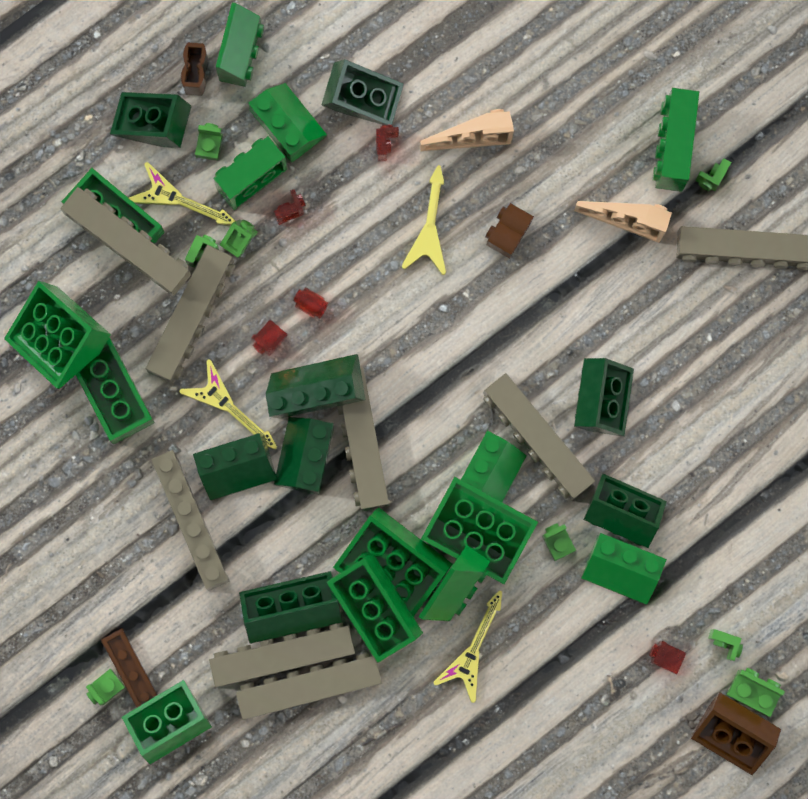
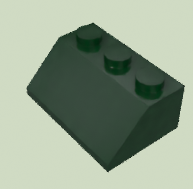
[574,358,634,436]
[274,417,334,495]
[193,433,277,501]
[583,473,667,548]

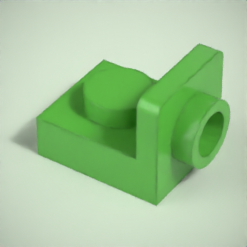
[195,123,223,161]
[695,158,732,191]
[220,220,258,258]
[185,235,219,268]
[542,523,576,562]
[708,629,743,661]
[86,669,126,705]

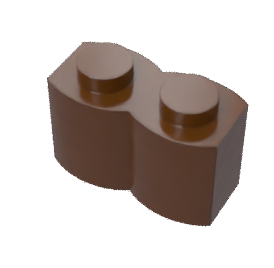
[181,42,208,96]
[485,203,534,259]

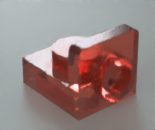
[375,125,399,161]
[274,189,306,225]
[251,320,288,356]
[649,641,686,675]

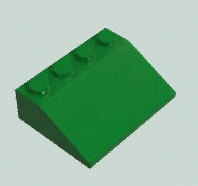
[4,281,111,389]
[421,477,538,585]
[333,507,453,617]

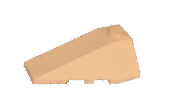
[420,109,514,151]
[574,201,672,243]

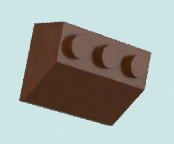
[691,692,781,776]

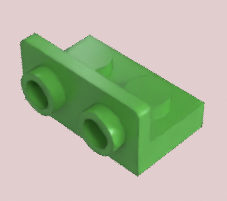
[726,668,785,717]

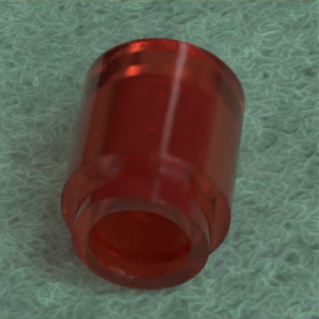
[293,287,329,319]

